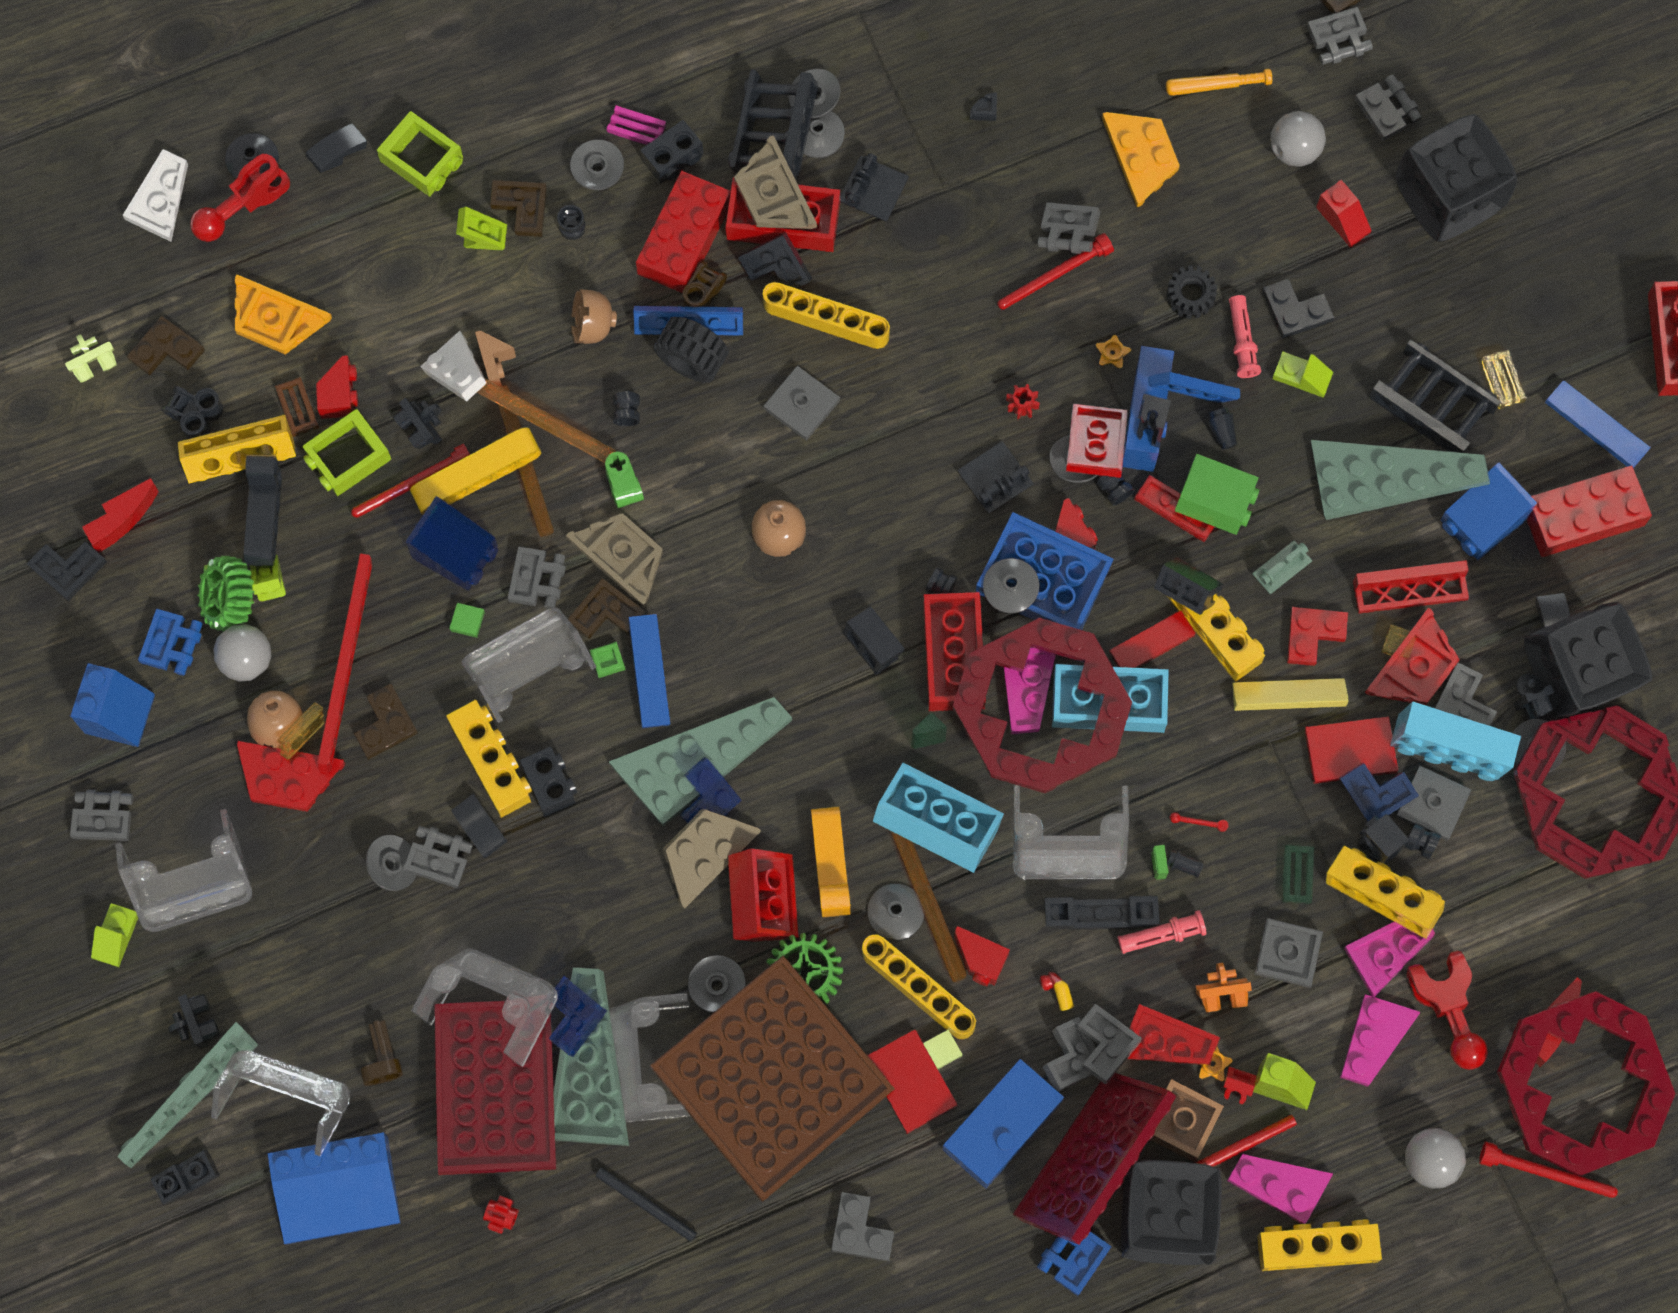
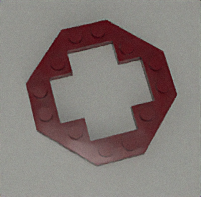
[953,618,1132,793]
[1513,705,1678,879]
[1497,991,1675,1175]

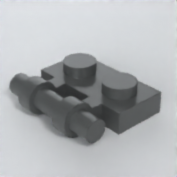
[1307,7,1373,65]
[1354,75,1422,141]
[1038,203,1100,254]
[508,547,566,610]
[70,789,134,841]
[404,825,473,889]

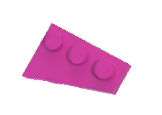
[1003,648,1056,734]
[1227,1154,1333,1224]

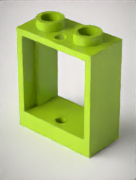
[377,111,463,197]
[303,409,392,497]

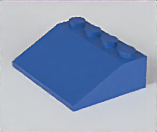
[976,512,1114,630]
[268,1132,401,1244]

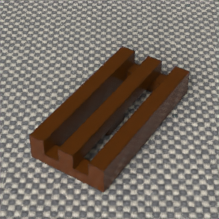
[275,377,319,437]

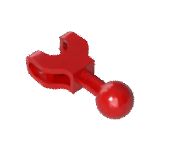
[190,154,290,242]
[1407,950,1488,1070]

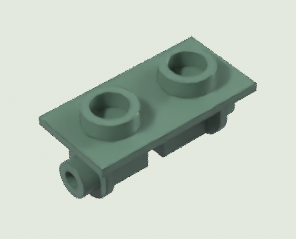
[1252,541,1312,595]

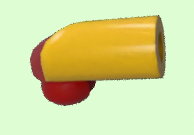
[1040,972,1074,1011]

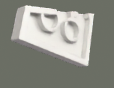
[123,149,188,242]
[420,331,486,401]

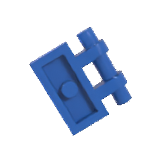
[138,609,203,676]
[1037,1232,1112,1296]

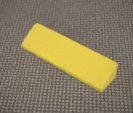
[1232,678,1348,711]

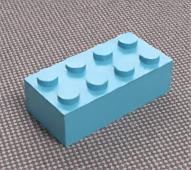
[1052,664,1168,733]
[1390,702,1521,781]
[873,763,1004,873]

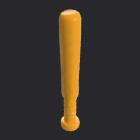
[1166,69,1272,95]

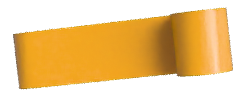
[811,807,850,917]

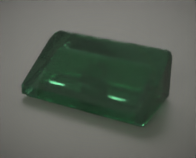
[911,713,947,749]

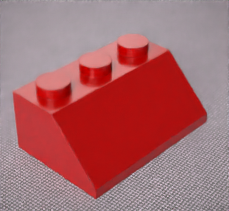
[728,848,798,942]

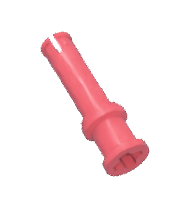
[1229,295,1261,378]
[1118,910,1206,954]

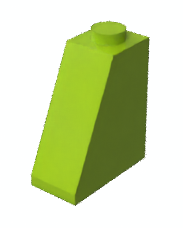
[1253,1053,1316,1110]

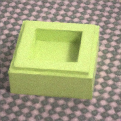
[923,1030,962,1069]

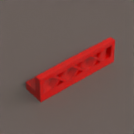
[1353,560,1469,614]

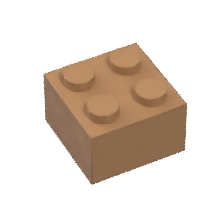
[1150,1079,1224,1163]

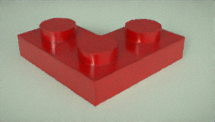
[1287,607,1348,666]

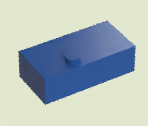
[1122,346,1174,472]
[942,1059,1064,1189]

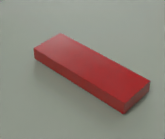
[1134,475,1214,543]
[1109,610,1196,668]

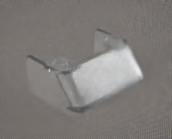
[462,608,596,723]
[1012,785,1129,879]
[115,809,252,932]
[411,948,558,1067]
[609,993,690,1122]
[211,1050,351,1156]

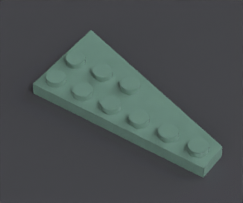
[1311,440,1490,520]
[609,697,792,826]
[554,968,629,1146]
[118,1022,258,1168]

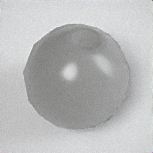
[1270,111,1326,167]
[213,624,271,682]
[1405,1128,1466,1189]

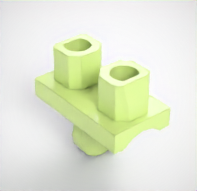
[65,334,117,383]

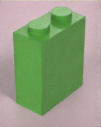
[1175,454,1260,535]

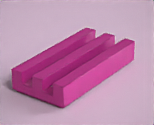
[607,106,666,145]

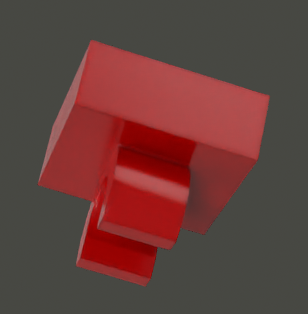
[1224,1067,1257,1104]

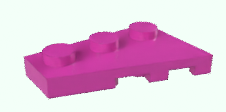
[1345,922,1435,998]
[1340,994,1420,1086]

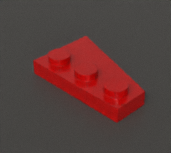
[1127,1004,1220,1065]

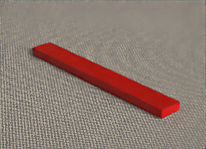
[317,554,372,773]

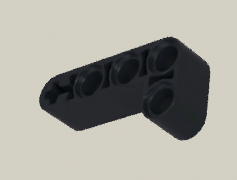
[244,455,282,566]

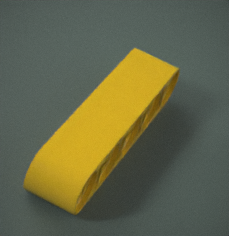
[763,282,890,349]
[410,428,541,515]
[862,935,976,1039]

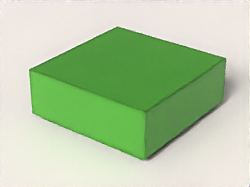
[450,603,485,638]
[590,642,625,678]
[1151,845,1169,880]

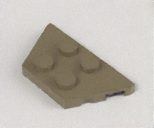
[734,135,817,229]
[566,513,663,607]
[663,809,761,908]

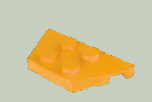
[1102,112,1180,207]
[235,275,332,354]

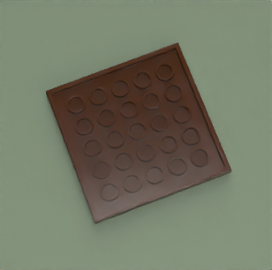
[649,956,895,1202]

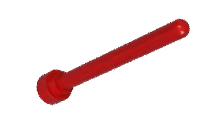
[998,233,1114,310]
[351,443,470,518]
[1479,1141,1618,1198]

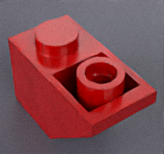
[316,356,358,419]
[1055,498,1098,550]

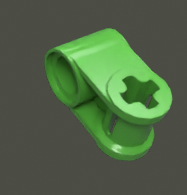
[605,452,644,508]

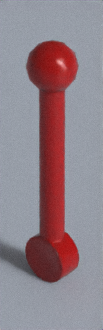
[1170,812,1228,832]

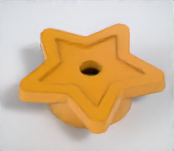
[1096,335,1131,369]
[1199,1047,1232,1081]

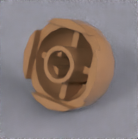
[571,289,617,344]
[751,500,806,557]
[247,691,304,748]

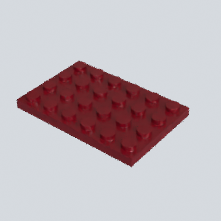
[435,999,556,1175]
[1013,1073,1177,1245]

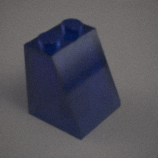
[406,496,498,591]

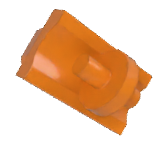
[1195,963,1252,1012]

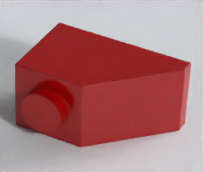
[1316,180,1372,247]
[954,926,1010,986]

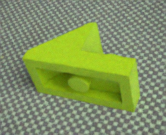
[456,207,507,250]
[1272,352,1333,398]
[250,555,286,601]
[91,903,140,967]

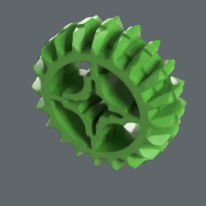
[197,556,255,631]
[767,933,843,1004]

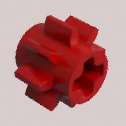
[1006,384,1040,419]
[483,1195,519,1234]

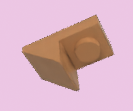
[475,331,516,391]

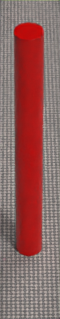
[1195,1114,1297,1166]

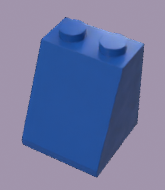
[1440,463,1537,560]
[70,663,155,747]

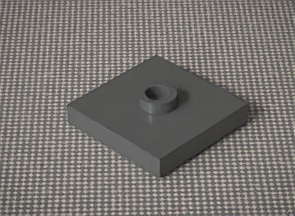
[764,366,840,441]
[1396,766,1472,841]
[1254,918,1323,988]

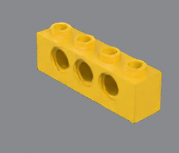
[178,415,296,483]
[1167,594,1265,682]
[446,700,532,818]
[1326,846,1445,939]
[1257,1220,1382,1271]

